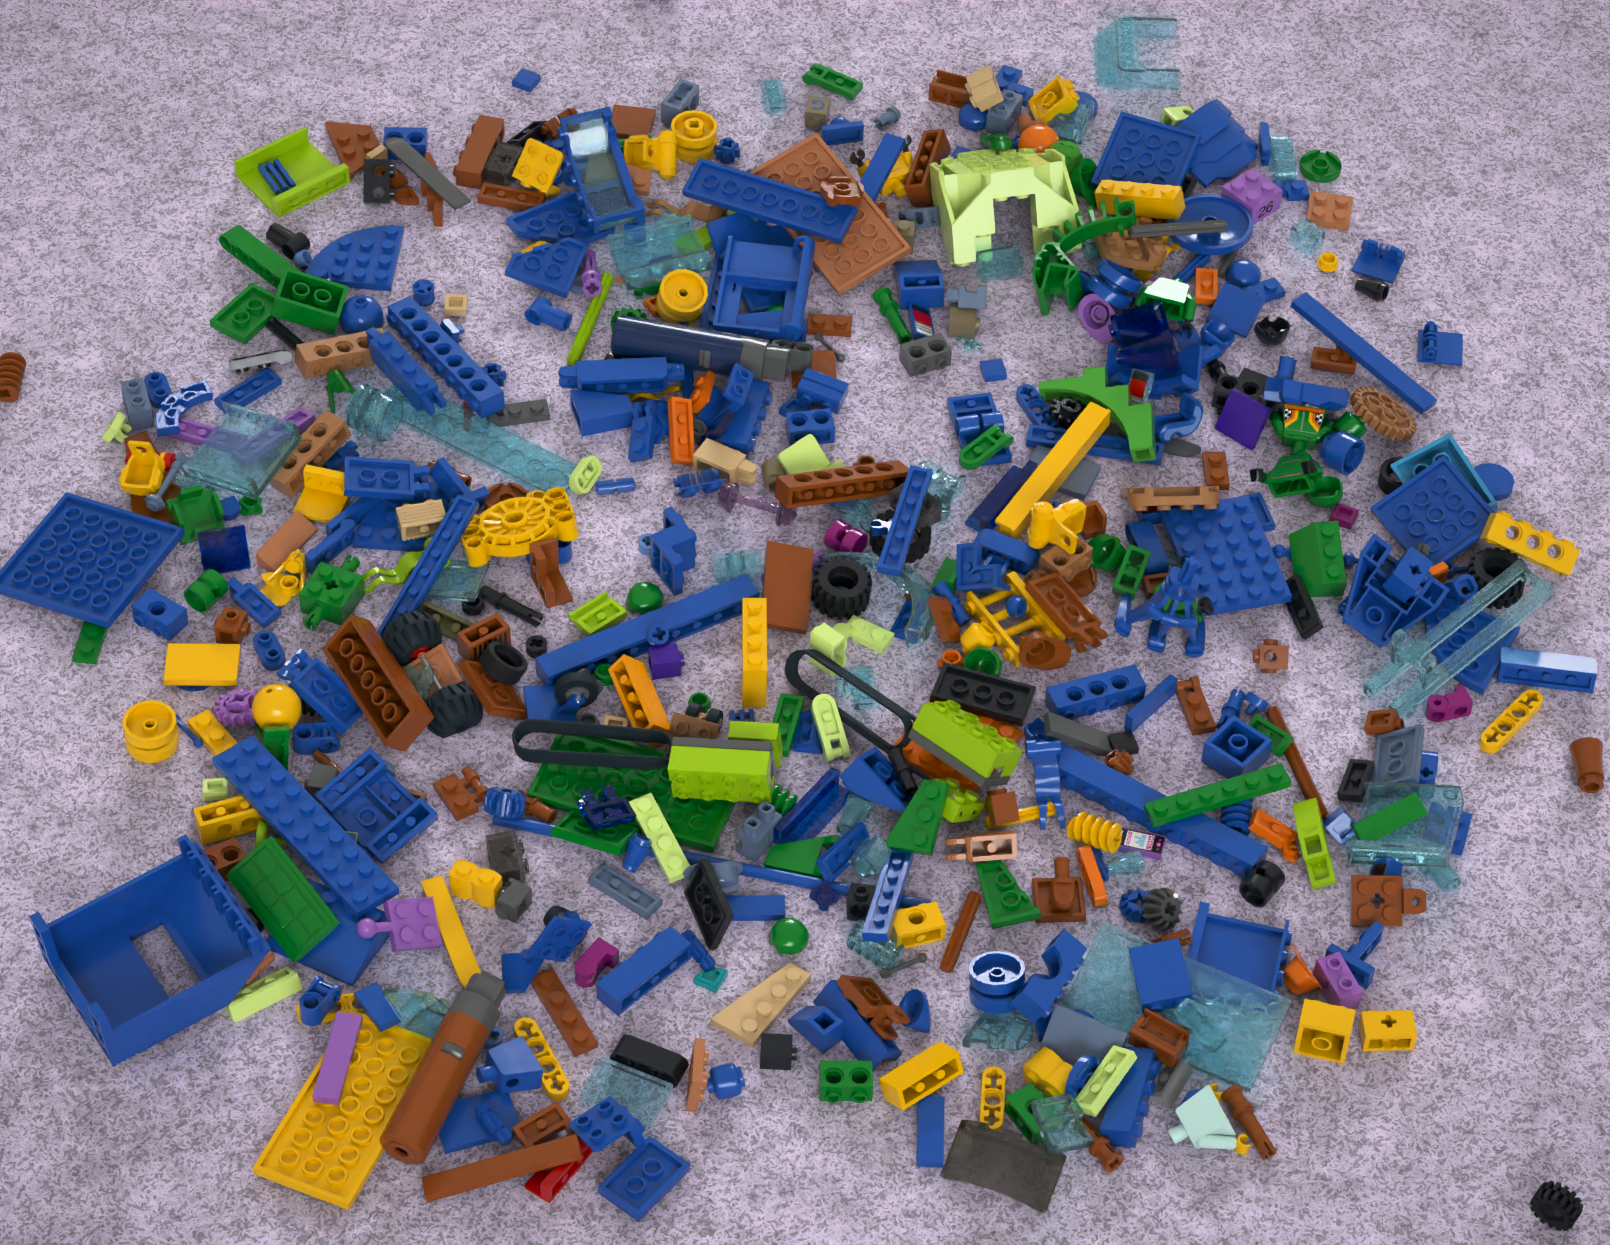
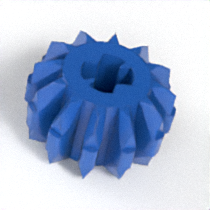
[483,787,526,819]

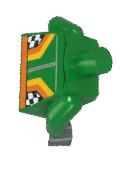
[1268,403,1338,455]

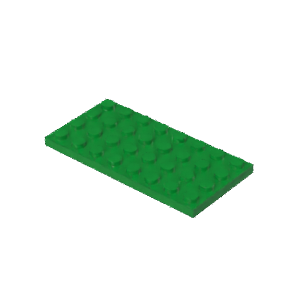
[527,734,736,853]

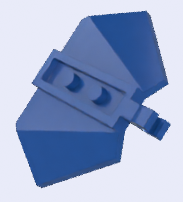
[706,213,794,260]

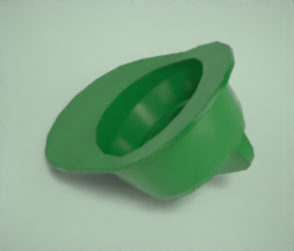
[1070,158,1097,207]
[1087,534,1126,573]

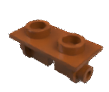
[540,108,580,143]

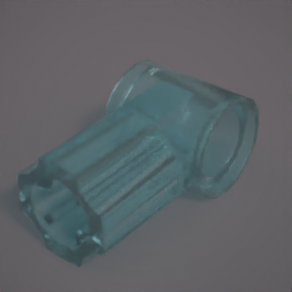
[836,791,875,836]
[1414,845,1462,893]

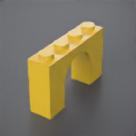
[742,598,767,708]

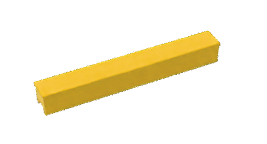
[995,402,1111,540]

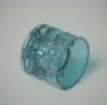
[344,384,404,442]

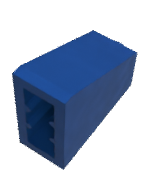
[570,389,634,437]

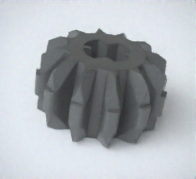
[1140,888,1184,931]

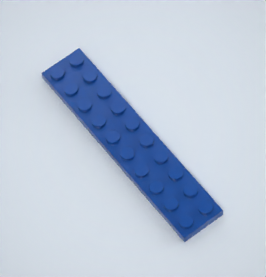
[212,735,399,919]

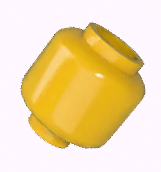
[960,622,996,655]

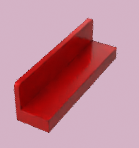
[525,1139,593,1203]

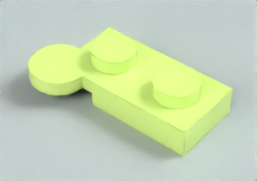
[833,615,895,654]

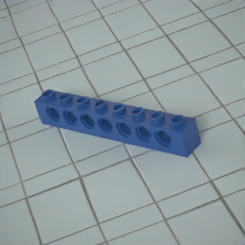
[387,296,505,419]

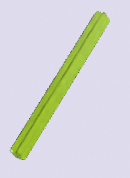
[566,272,613,366]

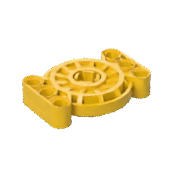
[460,487,579,567]

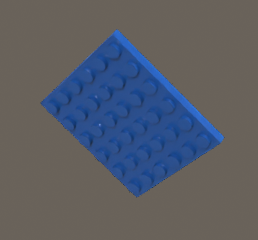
[0,492,185,628]

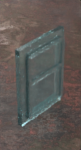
[403,559,489,602]

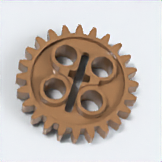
[1349,386,1417,442]

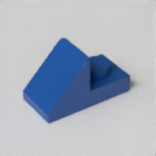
[501,949,545,994]

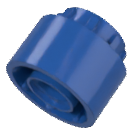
[1320,431,1365,476]

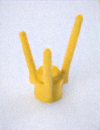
[265,549,307,592]

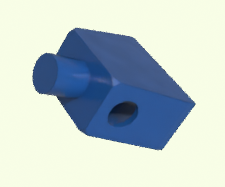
[476,1036,543,1093]

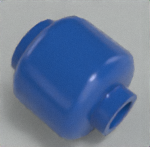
[707,1062,745,1100]

